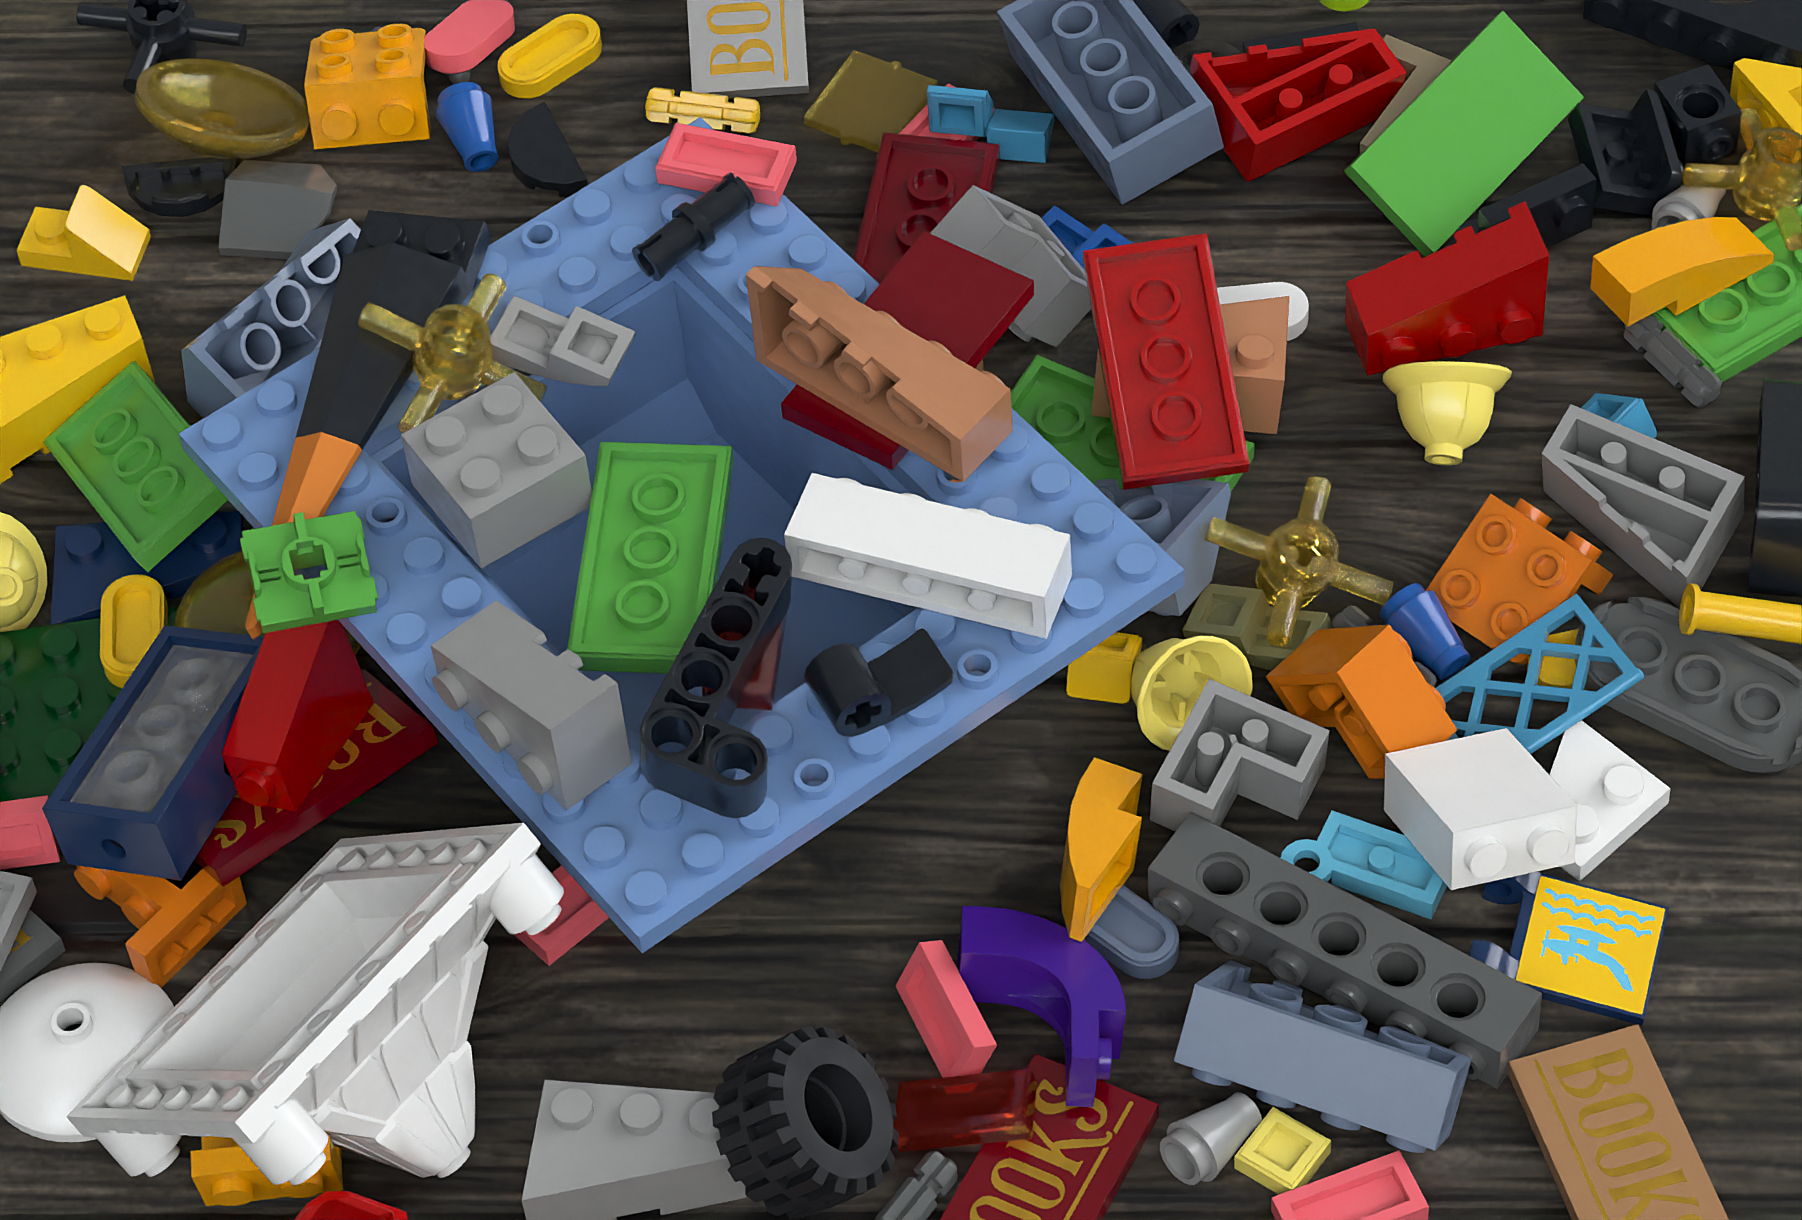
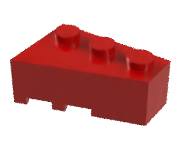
[1189,28,1407,182]
[1345,201,1549,376]

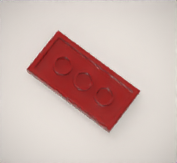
[1083,233,1250,490]

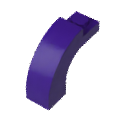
[957,905,1126,1107]

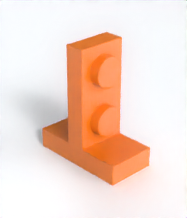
[74,865,247,988]

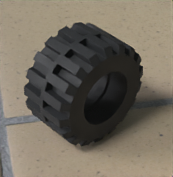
[712,1026,899,1219]

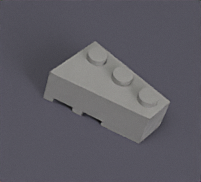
[1542,404,1745,608]
[431,600,632,811]
[522,1080,747,1220]

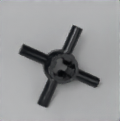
[76,0,247,95]

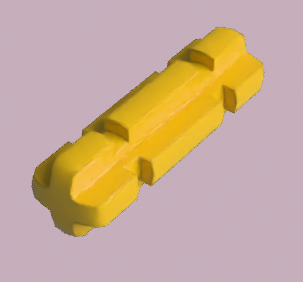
[645,87,760,134]

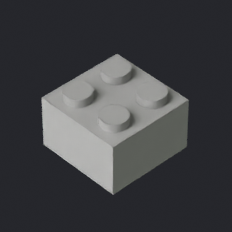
[401,372,592,569]

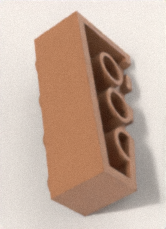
[746,266,1013,482]

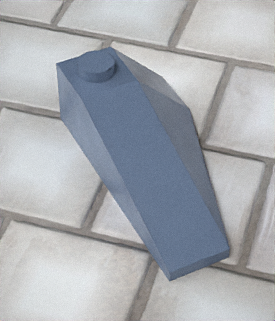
[1095,479,1231,616]

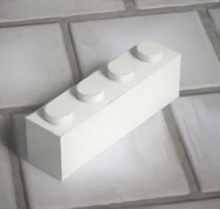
[784,473,1072,639]

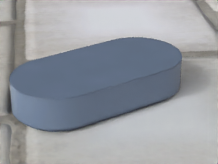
[1061,885,1179,979]

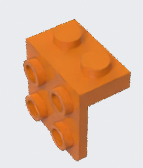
[1426,494,1613,665]

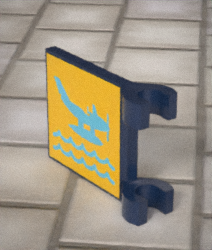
[1469,871,1669,1026]

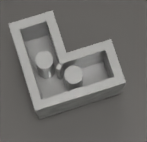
[930,185,1091,347]
[1150,679,1330,831]

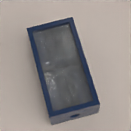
[42,625,264,880]

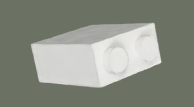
[1384,728,1577,890]

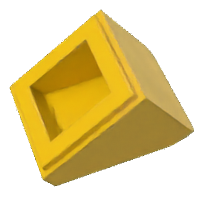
[1066,632,1143,704]

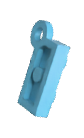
[1281,811,1447,919]

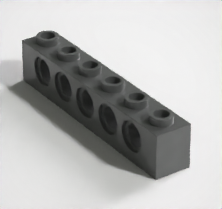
[1148,812,1542,1089]

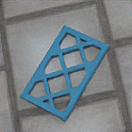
[1435,594,1644,754]

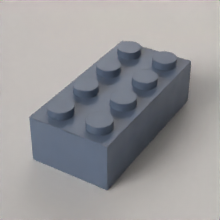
[997,0,1224,205]

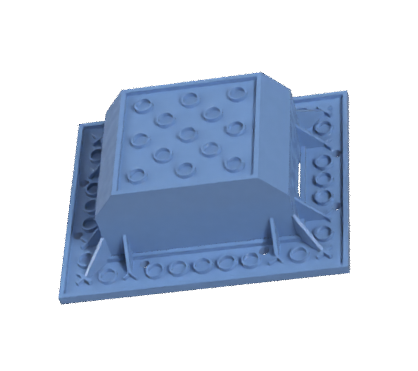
[179,117,1185,953]

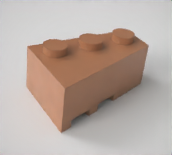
[1091,296,1290,434]

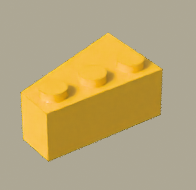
[0,295,155,484]

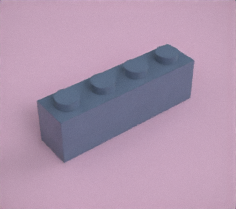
[181,218,361,418]
[1174,960,1472,1153]

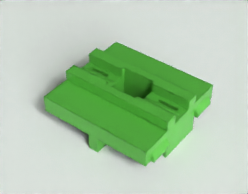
[240,511,378,634]

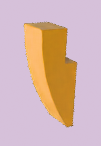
[1590,217,1774,327]
[1060,757,1143,942]

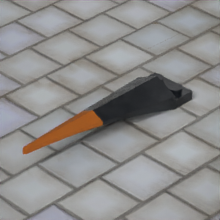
[245,210,492,639]

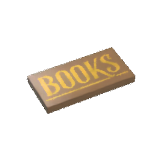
[1508,1024,1729,1220]

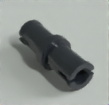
[632,172,755,281]

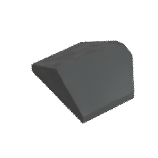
[218,160,337,260]

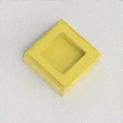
[1234,1107,1331,1195]

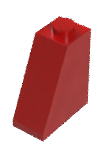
[221,620,374,812]

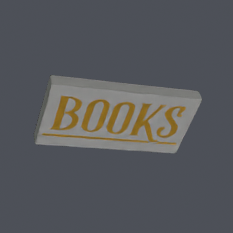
[687,0,809,99]

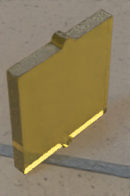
[804,50,938,152]

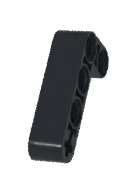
[1747,379,1802,597]
[640,538,792,818]

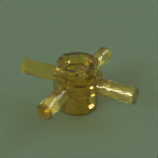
[1683,108,1802,251]
[358,273,547,433]
[1204,476,1393,647]

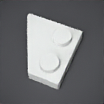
[1550,720,1671,882]

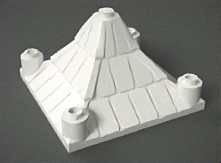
[66,823,564,1185]

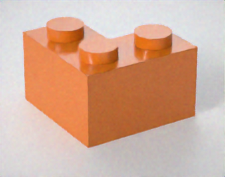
[1266,624,1457,779]

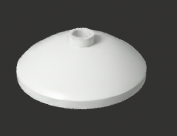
[0,963,174,1142]

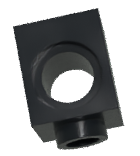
[1654,64,1742,171]

